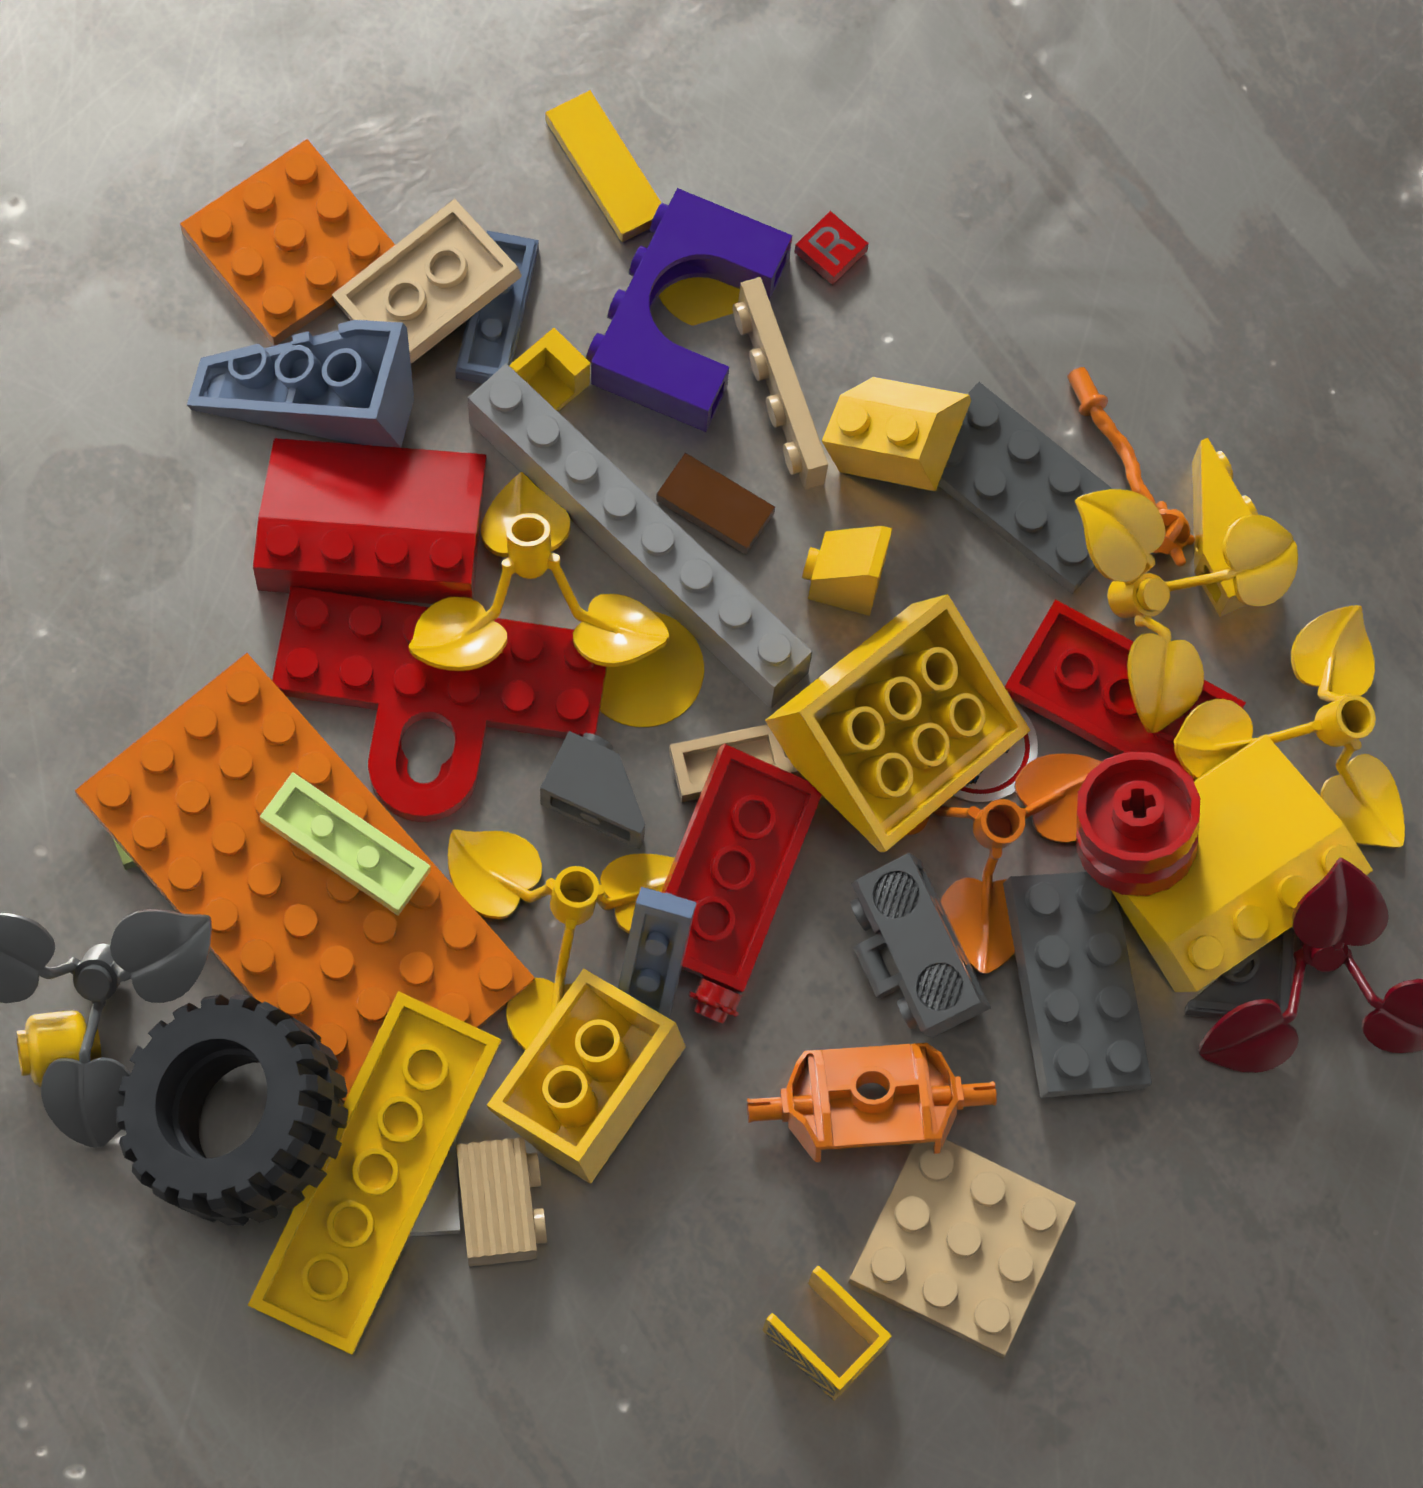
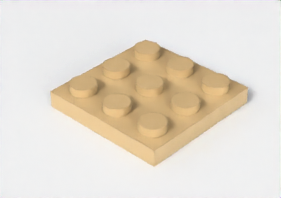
[848,1139,1076,1359]

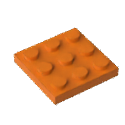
[180,139,395,346]

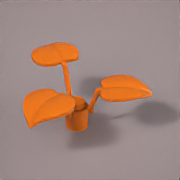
[907,753,1102,974]

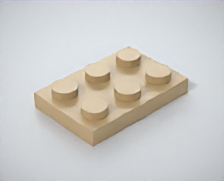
[332,199,522,364]

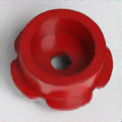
[688,978,742,1024]

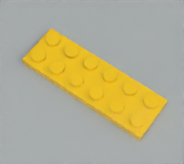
[247,991,502,1355]

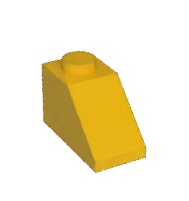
[802,526,892,616]

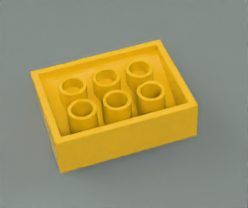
[765,594,1031,852]
[1111,734,1373,992]

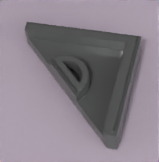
[1185,926,1294,1019]

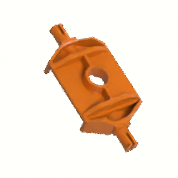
[747,1043,997,1162]

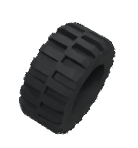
[116,994,348,1226]

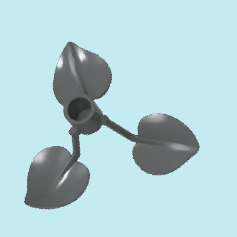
[0,909,212,1148]

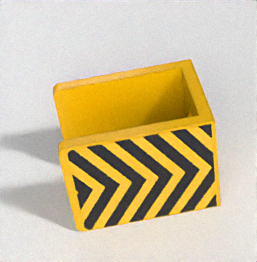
[762,1266,892,1401]

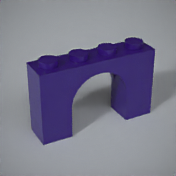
[586,188,793,432]

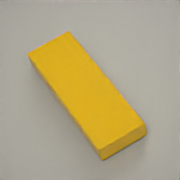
[545,90,661,242]

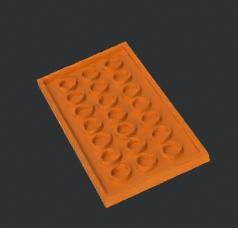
[75,653,535,1104]

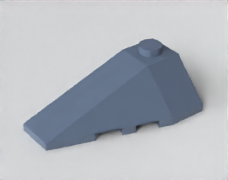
[187,320,414,448]

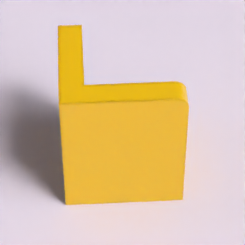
[509,328,590,412]

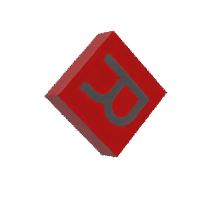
[794,211,869,285]

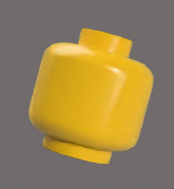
[16,1009,102,1087]

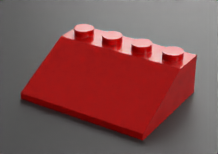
[253,438,487,604]

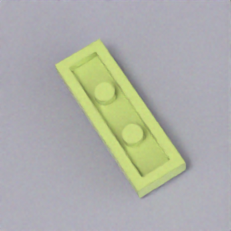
[260,772,431,915]

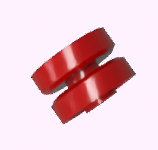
[1076,752,1201,896]

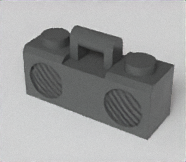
[850,853,991,1038]

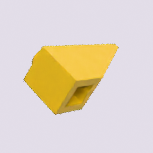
[1192,437,1258,617]

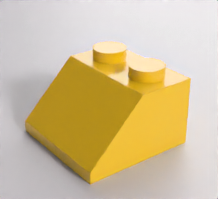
[822,377,971,491]

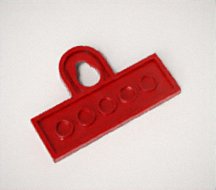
[272,586,607,822]

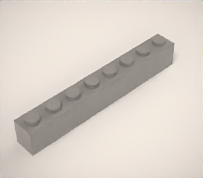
[468,363,813,709]

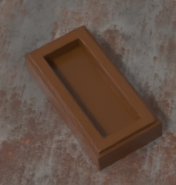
[656,453,775,555]

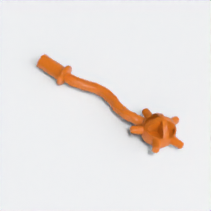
[1067,367,1195,567]

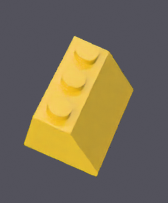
[486,968,686,1184]

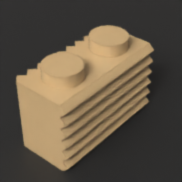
[456,1137,547,1267]

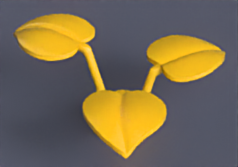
[409,472,669,671]
[1075,489,1298,733]
[1174,605,1405,848]
[447,829,675,1051]

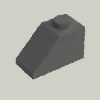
[540,731,645,850]

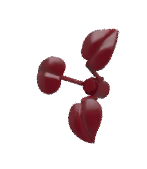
[1198,857,1423,1073]

